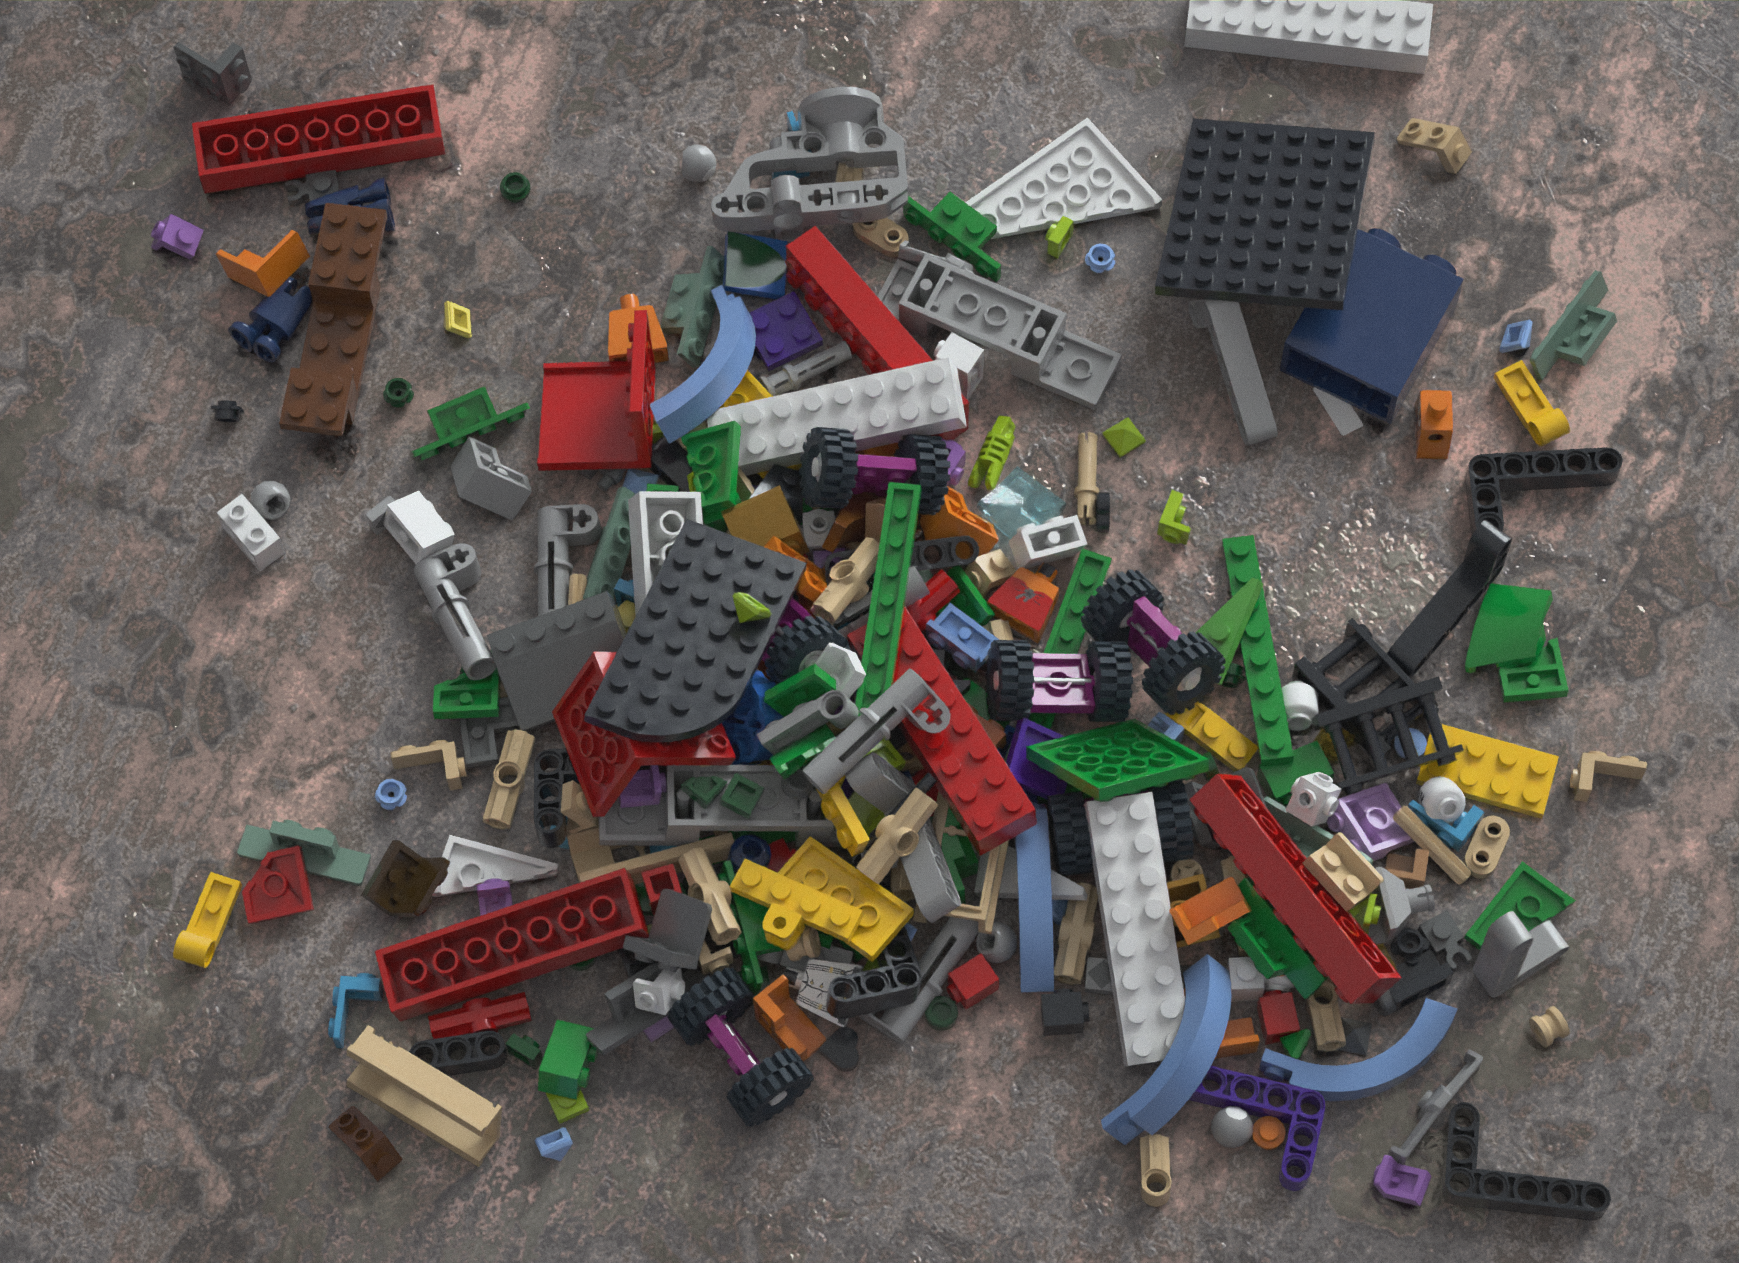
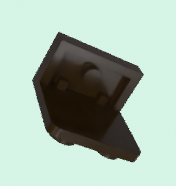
[361,840,450,917]

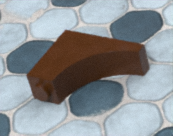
[822,492,922,553]

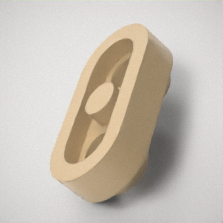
[853,218,909,257]
[1464,816,1510,879]

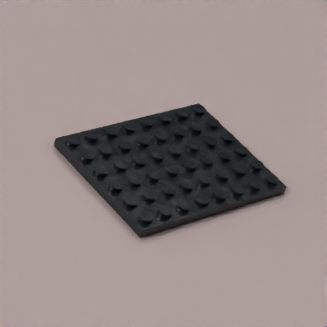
[1155,118,1375,311]

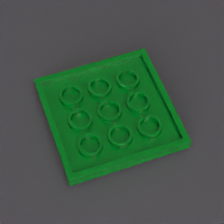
[1026,718,1209,802]

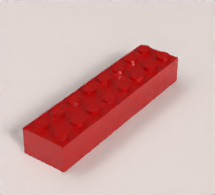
[192,84,446,194]
[785,226,969,441]
[847,606,1037,856]
[1189,774,1402,1004]
[375,868,649,1022]

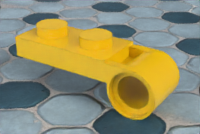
[1493,360,1570,447]
[1164,701,1258,772]
[815,775,870,857]
[173,872,242,968]

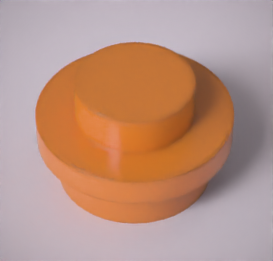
[1252,1116,1286,1150]

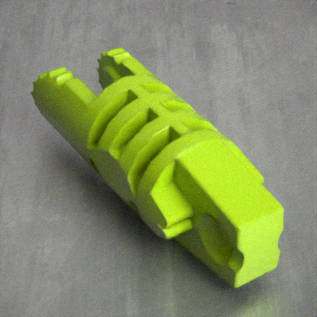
[967,415,1015,491]

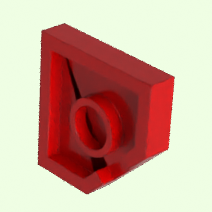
[242,846,314,924]

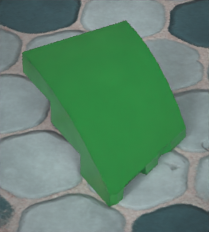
[1465,583,1553,673]
[769,723,836,780]
[941,806,979,904]

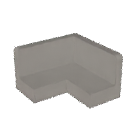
[451,436,532,520]

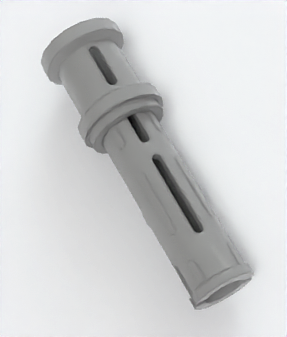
[759,341,852,396]

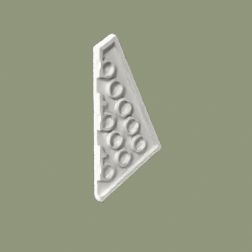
[965,118,1163,239]

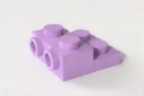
[1327,783,1415,861]

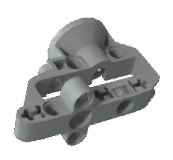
[711,87,908,242]

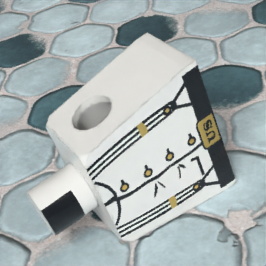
[784,959,864,1027]

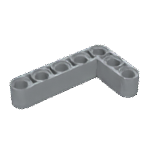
[1188,299,1278,446]
[845,752,961,923]
[1472,911,1569,998]

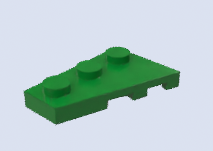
[681,420,741,513]

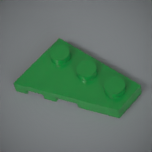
[1464,861,1576,950]

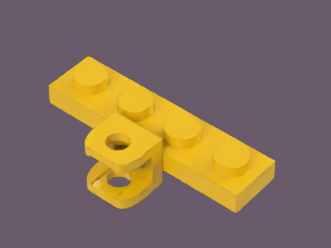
[730,859,864,951]

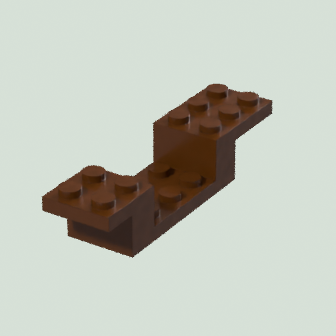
[279,203,387,436]

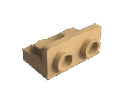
[1302,832,1384,912]

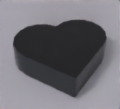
[1096,492,1110,532]
[819,1027,859,1072]

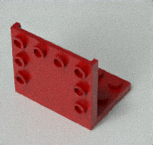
[537,310,656,471]
[552,652,736,817]

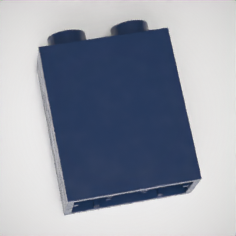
[1280,228,1464,424]

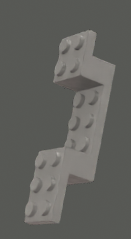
[877,253,1122,410]
[599,765,842,847]

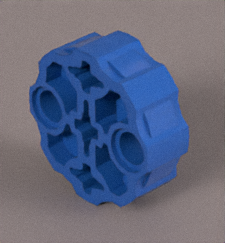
[722,670,784,765]

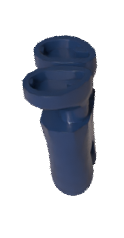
[305,177,396,235]
[228,276,313,362]

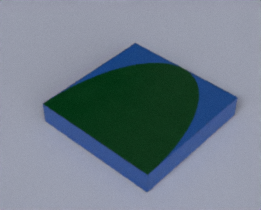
[723,231,787,299]

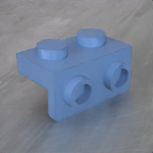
[926,603,999,673]

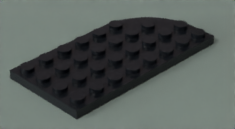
[584,519,807,743]

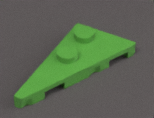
[1196,578,1264,685]

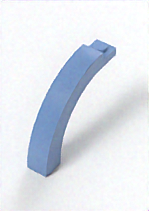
[650,285,756,444]
[1015,802,1054,992]
[1101,954,1232,1145]
[1259,998,1457,1101]

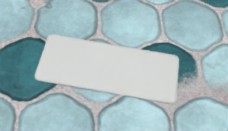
[1313,387,1363,436]

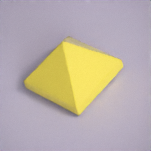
[443,301,472,339]

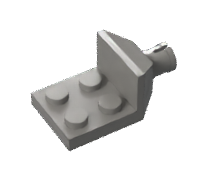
[1368,867,1435,947]

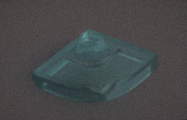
[977,466,1066,539]

